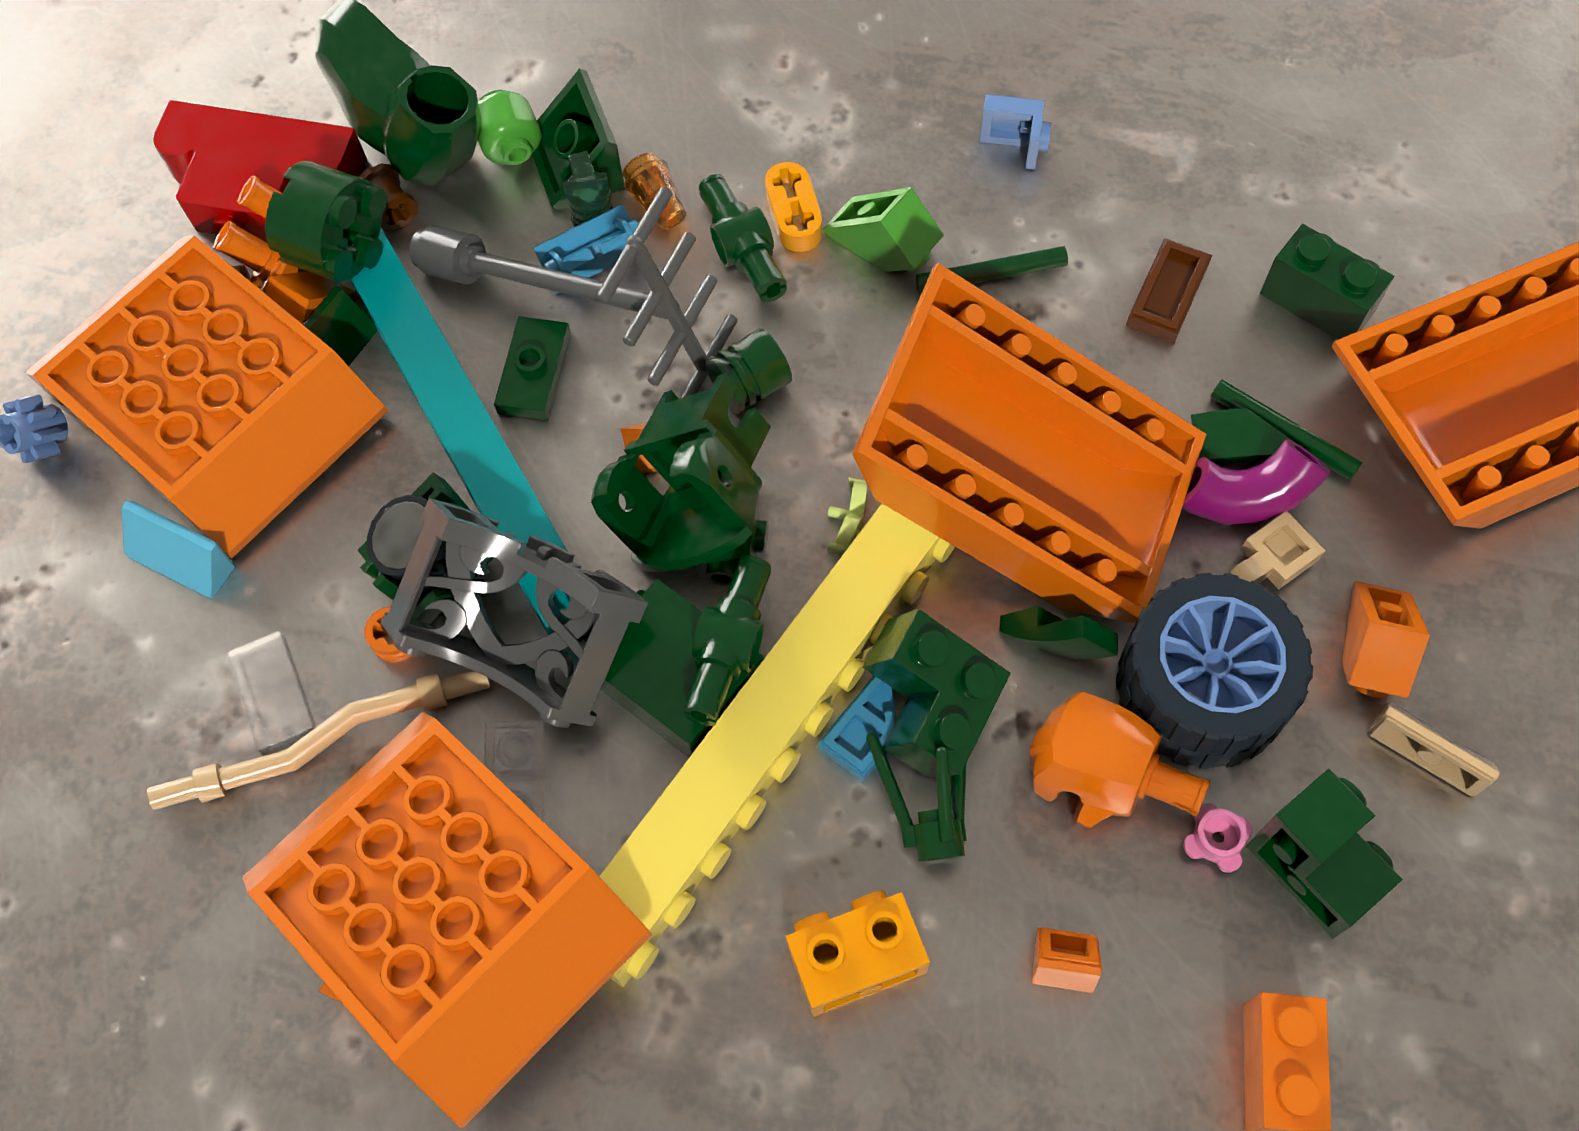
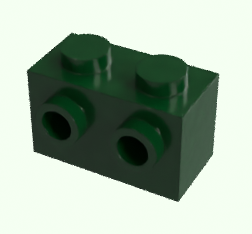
[1260,223,1395,340]

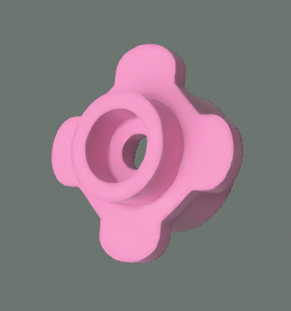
[1183,803,1253,873]

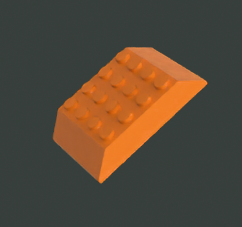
[1332,242,1579,529]
[852,263,1206,623]

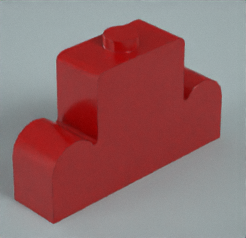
[153,100,367,243]

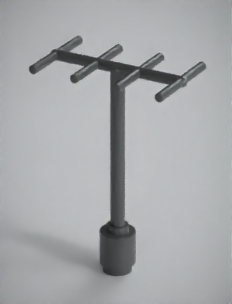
[409,186,738,398]

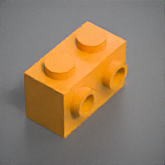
[786,890,930,1017]

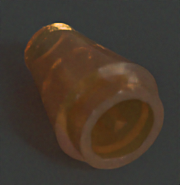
[622,152,687,230]

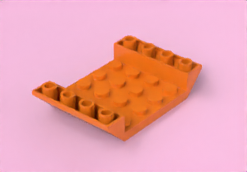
[25,236,388,559]
[242,712,652,1129]

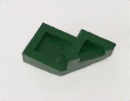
[1191,408,1292,467]
[999,606,1118,660]

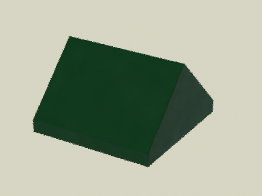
[532,68,626,210]

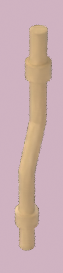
[147,670,491,810]

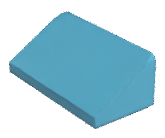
[122,500,235,598]

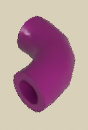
[1182,439,1331,525]

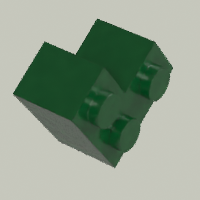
[862,609,1011,778]
[1246,768,1403,939]

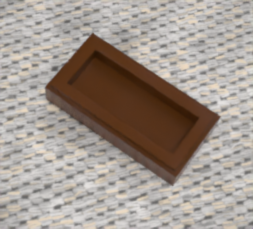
[1126,238,1212,344]

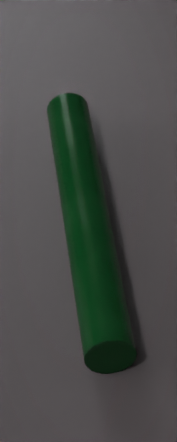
[916,246,1068,294]
[1210,379,1363,481]

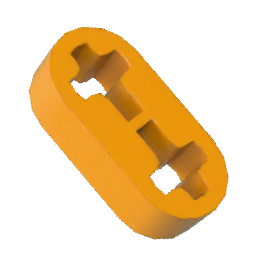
[765,162,822,252]

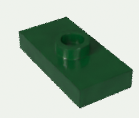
[494,316,571,420]

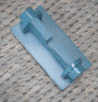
[533,204,638,294]

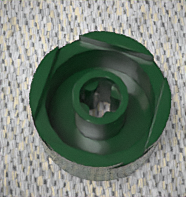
[265,161,387,282]

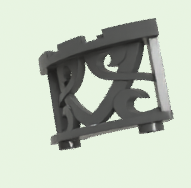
[381,498,648,728]

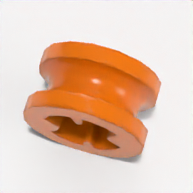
[364,606,412,663]

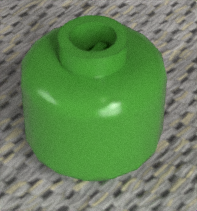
[477,89,542,165]

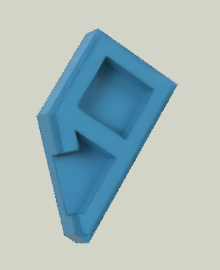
[817,675,897,783]

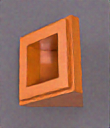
[1031,927,1102,993]

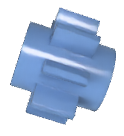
[0,394,68,463]

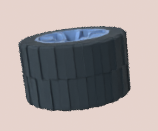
[1116,572,1314,769]

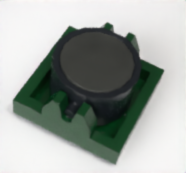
[357,472,494,624]

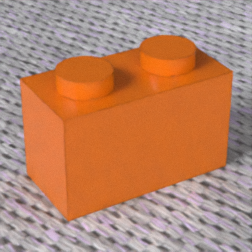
[1243,992,1332,1131]

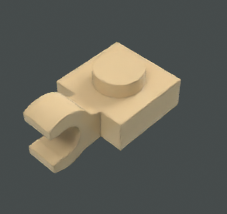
[1228,511,1326,590]

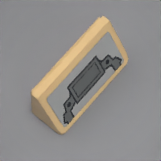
[1367,701,1500,797]

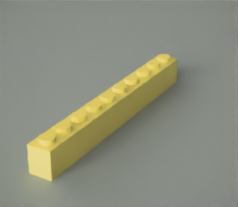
[599,504,955,987]

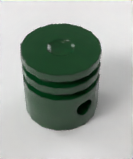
[705,328,792,414]

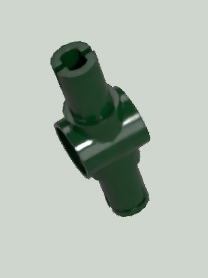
[698,174,787,302]
[683,555,771,726]

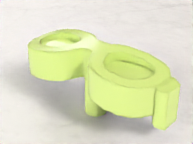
[827,477,867,555]

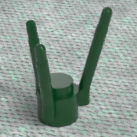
[866,732,967,862]

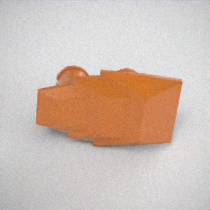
[213,176,298,293]

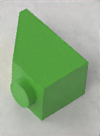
[822,187,944,272]

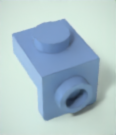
[979,94,1052,170]

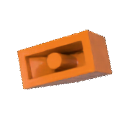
[1342,581,1430,698]

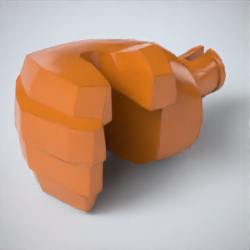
[1029,692,1211,828]

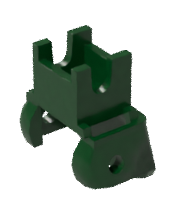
[591,373,771,572]

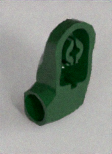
[315,0,481,187]

